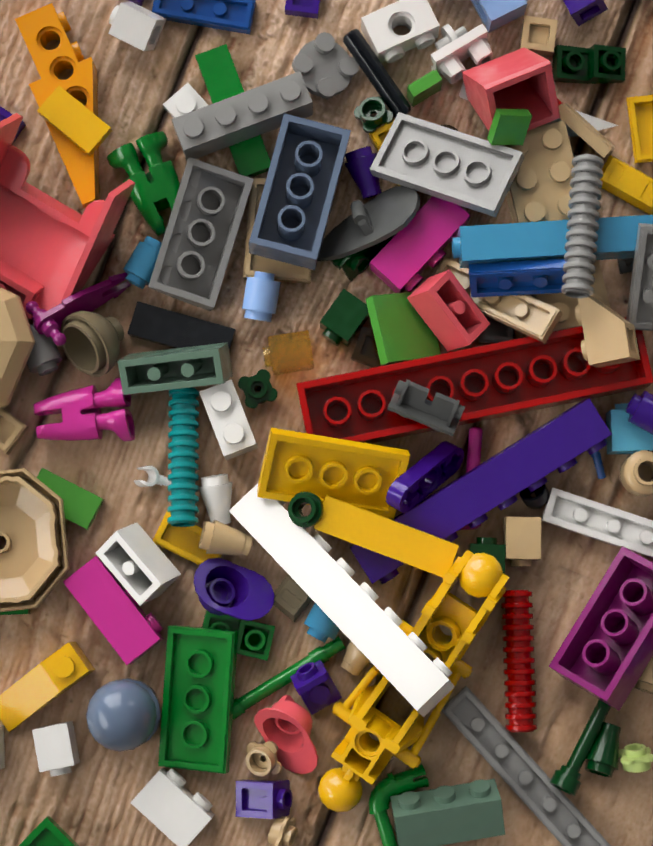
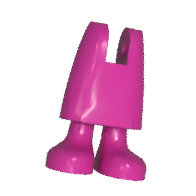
[33,377,135,441]

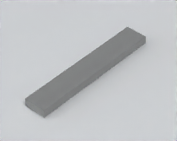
[442,686,611,846]

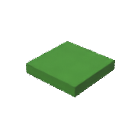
[365,292,441,366]

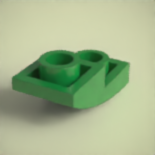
[202,610,275,661]

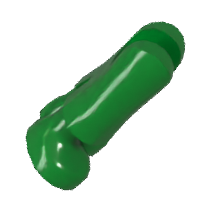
[107,131,180,236]

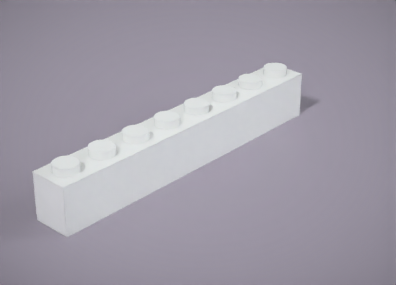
[229,484,455,717]

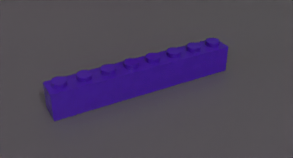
[350,398,612,584]

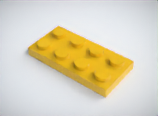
[257,428,410,519]

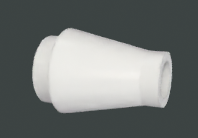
[199,474,232,524]

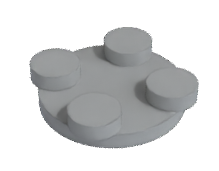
[292,32,359,99]

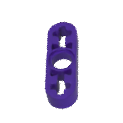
[386,441,464,513]

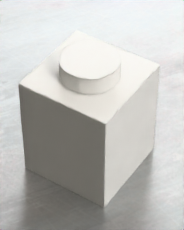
[108,2,166,51]
[32,721,80,777]

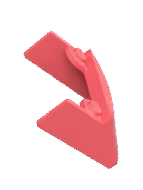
[0,113,135,319]

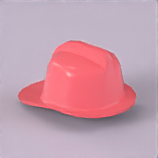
[254,695,318,774]

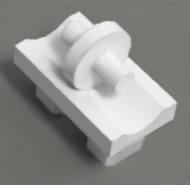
[430,24,493,84]

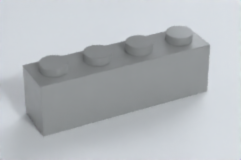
[172,71,313,161]

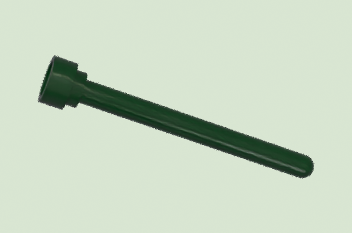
[549,700,611,796]

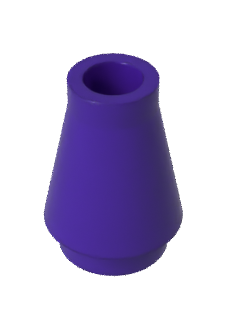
[345,146,382,199]

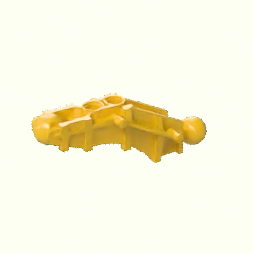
[318,549,510,813]

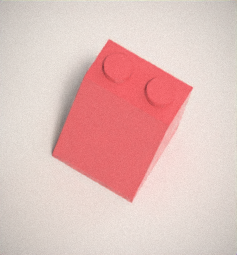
[462,47,560,131]

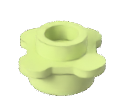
[618,743,653,773]

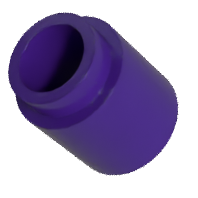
[625,391,653,435]

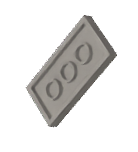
[370,112,524,218]

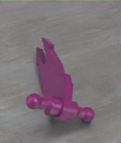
[26,272,131,346]

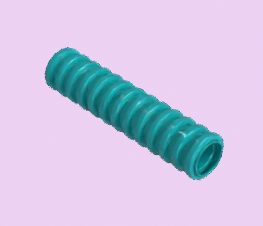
[167,387,199,527]

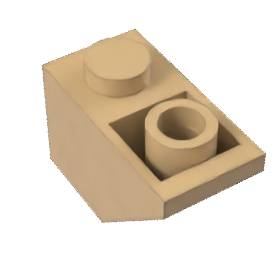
[575,296,640,368]

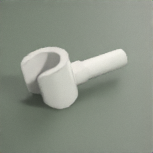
[134,466,171,487]

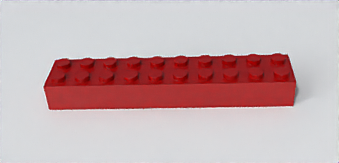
[296,317,653,444]

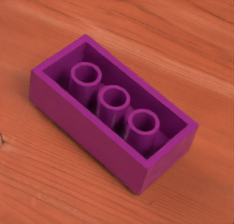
[549,546,653,711]

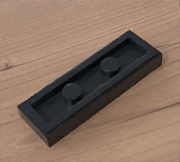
[128,301,236,353]

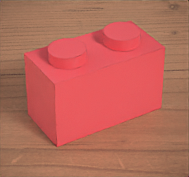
[407,270,490,352]

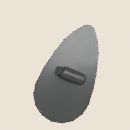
[318,186,420,261]

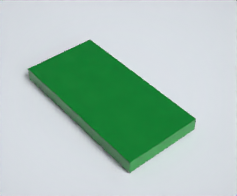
[158,625,238,774]

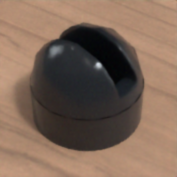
[519,484,549,509]

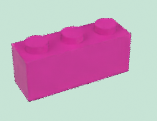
[370,196,470,293]
[63,556,164,665]

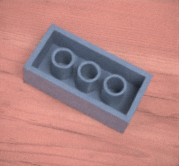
[249,113,351,270]

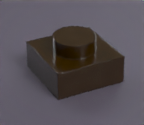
[351,326,384,368]

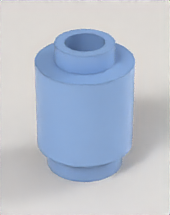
[242,271,281,322]

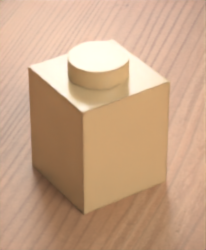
[503,516,541,567]

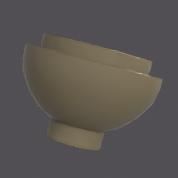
[61,311,124,377]

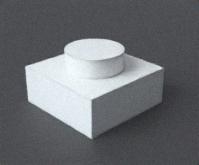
[163,83,208,119]

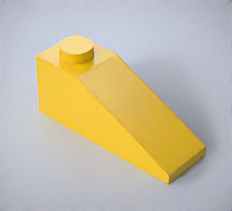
[0,641,95,732]

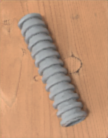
[561,154,604,298]

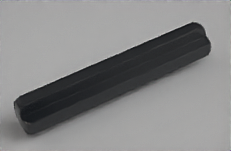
[343,29,411,118]

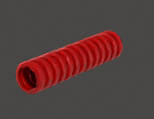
[501,590,537,732]

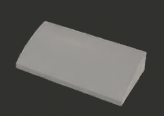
[148,157,254,311]

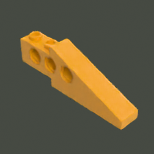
[15,3,100,208]

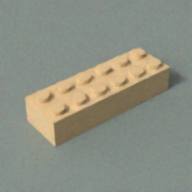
[503,120,611,332]

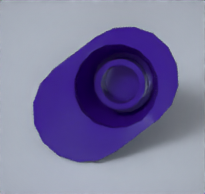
[193,558,274,621]

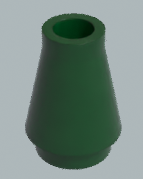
[585,722,621,778]

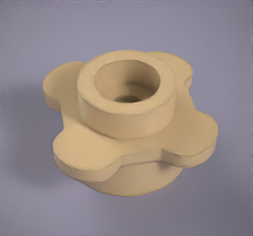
[246,741,282,776]
[268,817,298,846]

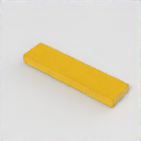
[314,495,459,578]

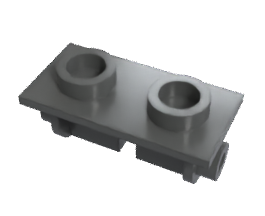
[387,379,465,436]

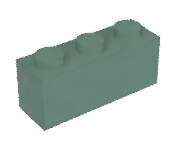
[118,342,233,395]
[390,779,505,846]

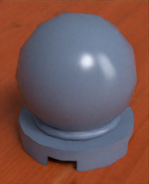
[86,678,162,752]

